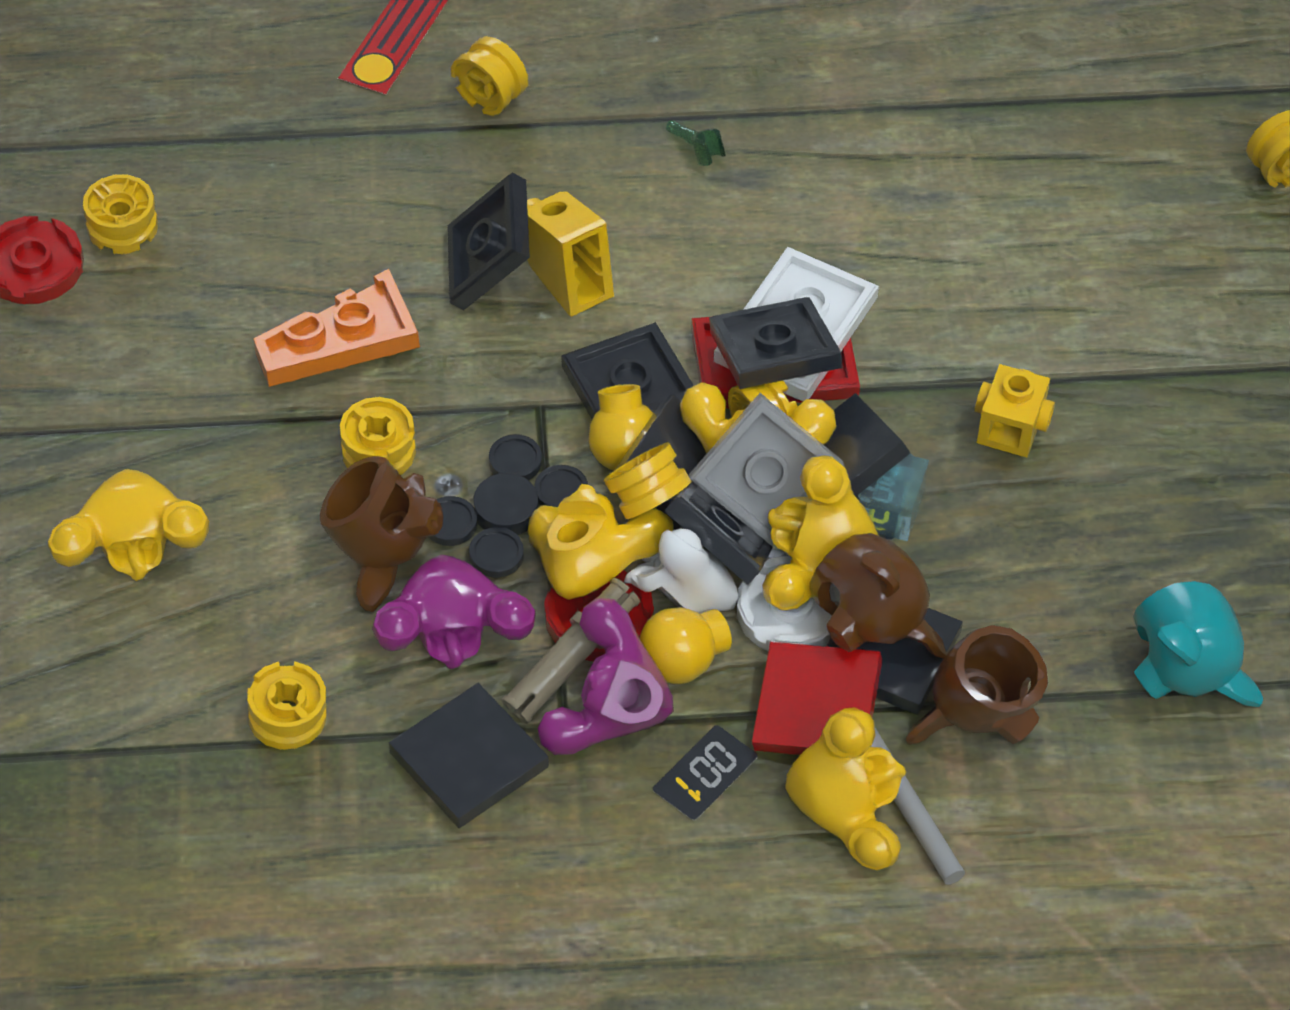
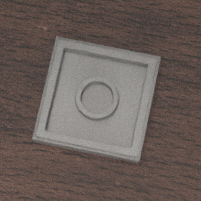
[689,393,844,546]

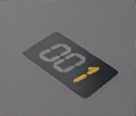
[653,725,758,820]

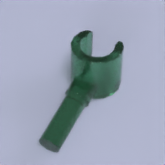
[666,120,726,166]

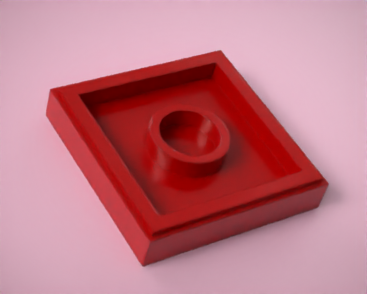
[752,642,882,755]

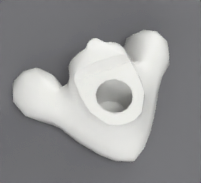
[624,528,738,614]

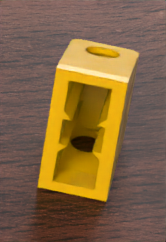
[527,192,614,317]

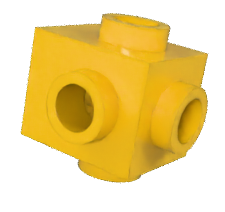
[975,364,1055,458]

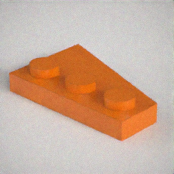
[253,269,420,387]

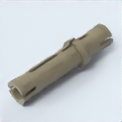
[501,578,640,724]

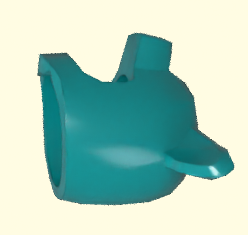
[1133,581,1263,707]

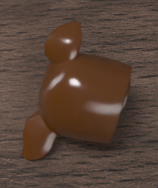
[320,456,444,612]
[810,533,947,658]
[905,625,1048,745]

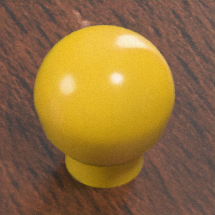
[588,384,654,471]
[640,607,732,684]

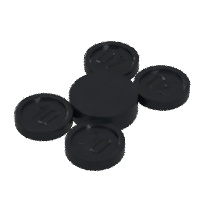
[429,434,588,578]

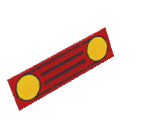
[338,0,448,95]

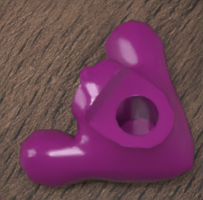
[372,554,536,669]
[538,598,674,755]

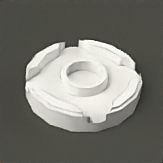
[737,556,840,651]

